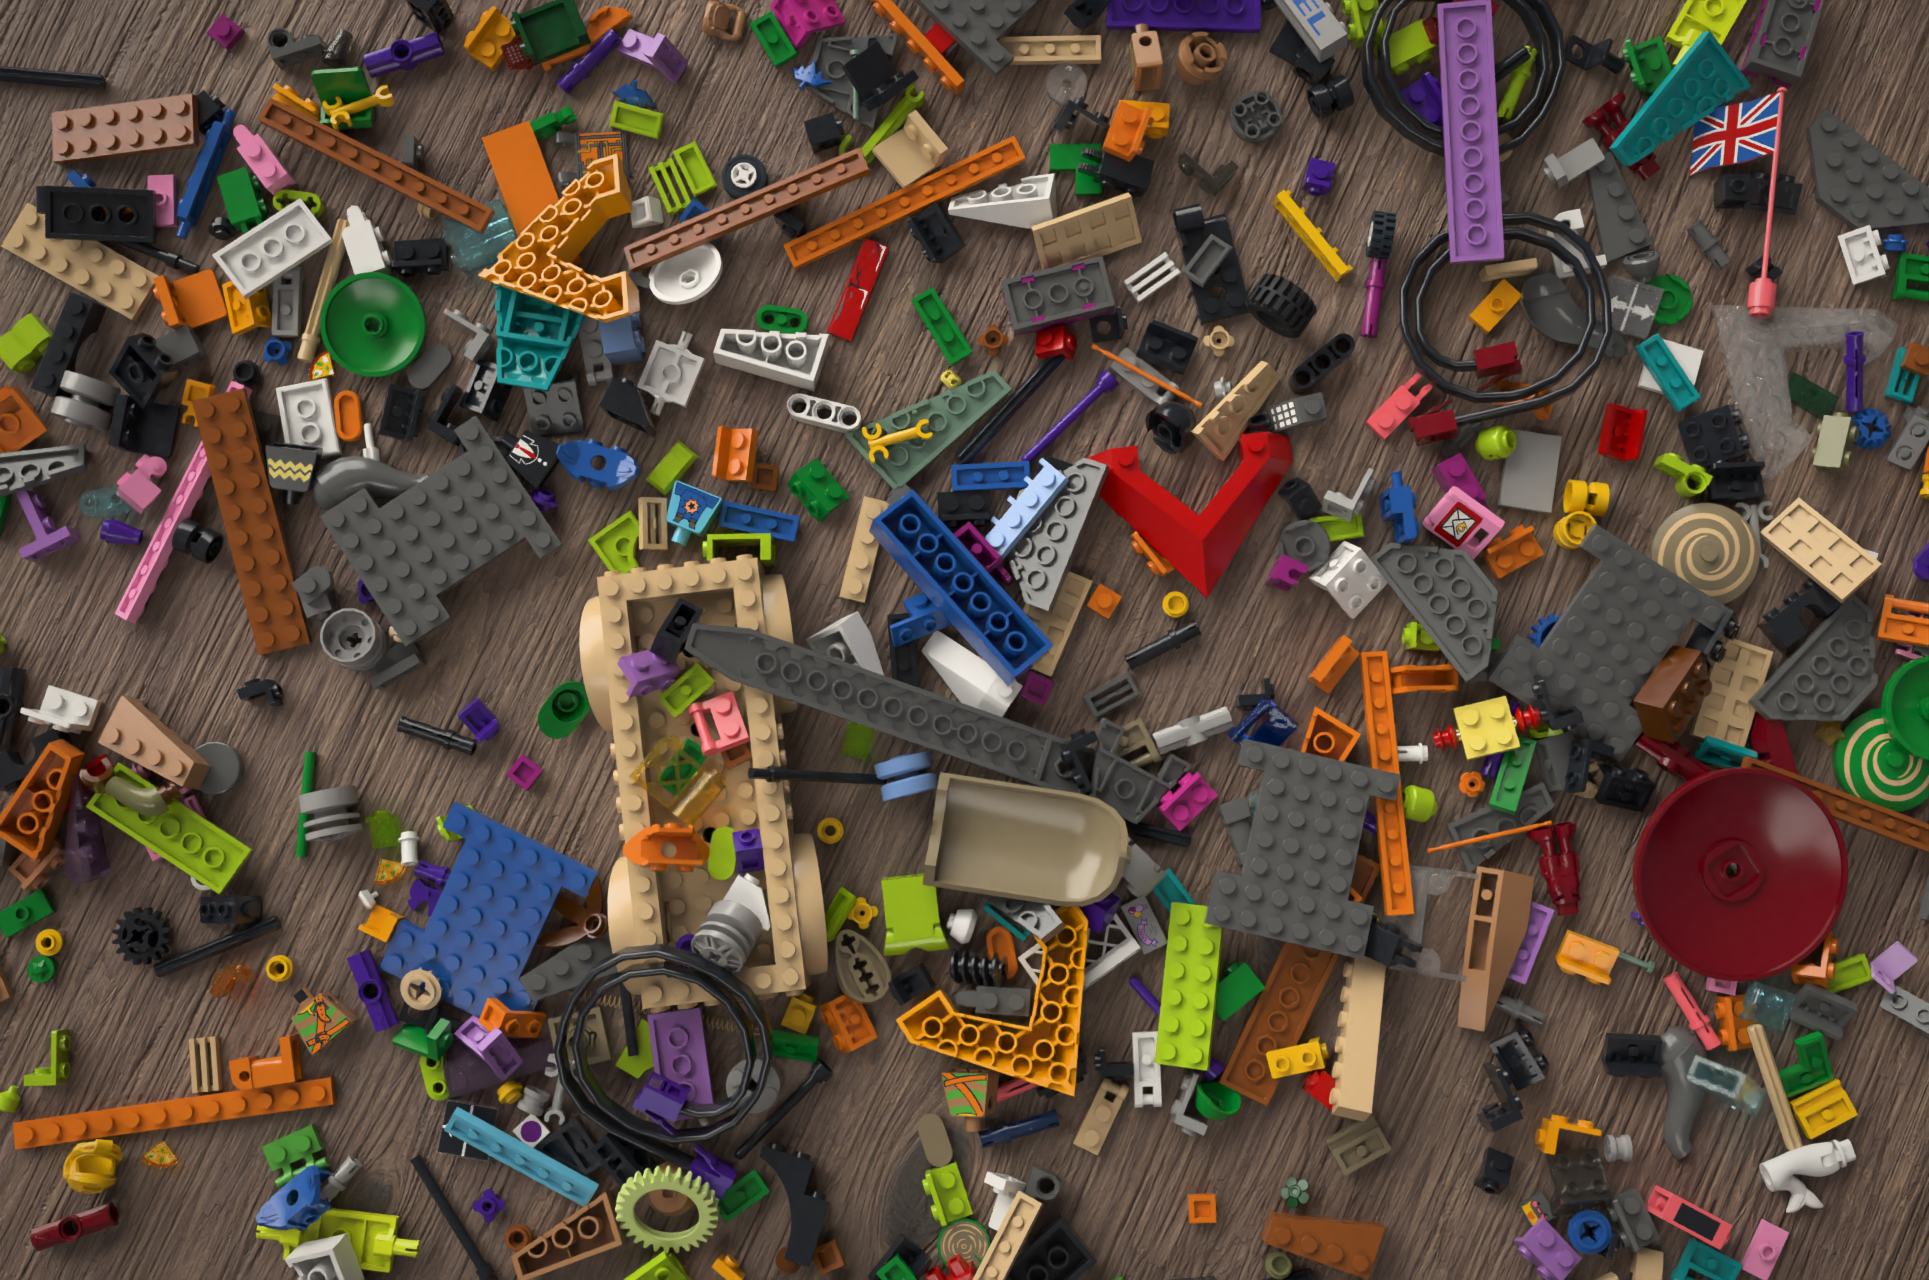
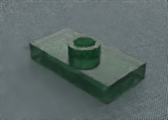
[1778,372,1839,421]

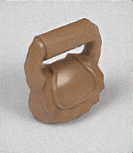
[702,1,747,42]

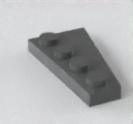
[1586,151,1653,264]
[0,444,87,497]
[1445,782,1555,873]
[978,893,1066,943]
[519,929,618,1002]

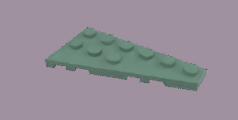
[844,370,1012,489]

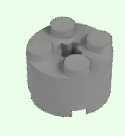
[1121,837,1167,898]
[726,1056,783,1113]

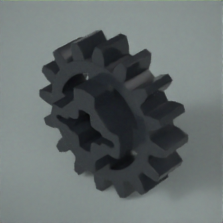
[112,907,174,965]

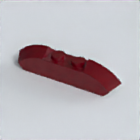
[1752,713,1798,775]

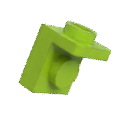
[1402,622,1439,651]

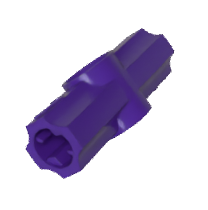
[364,32,445,78]
[347,949,400,1032]

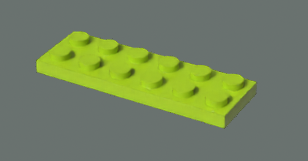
[86,762,254,895]
[1155,902,1224,1071]

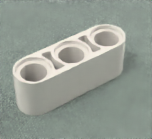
[787,394,862,433]

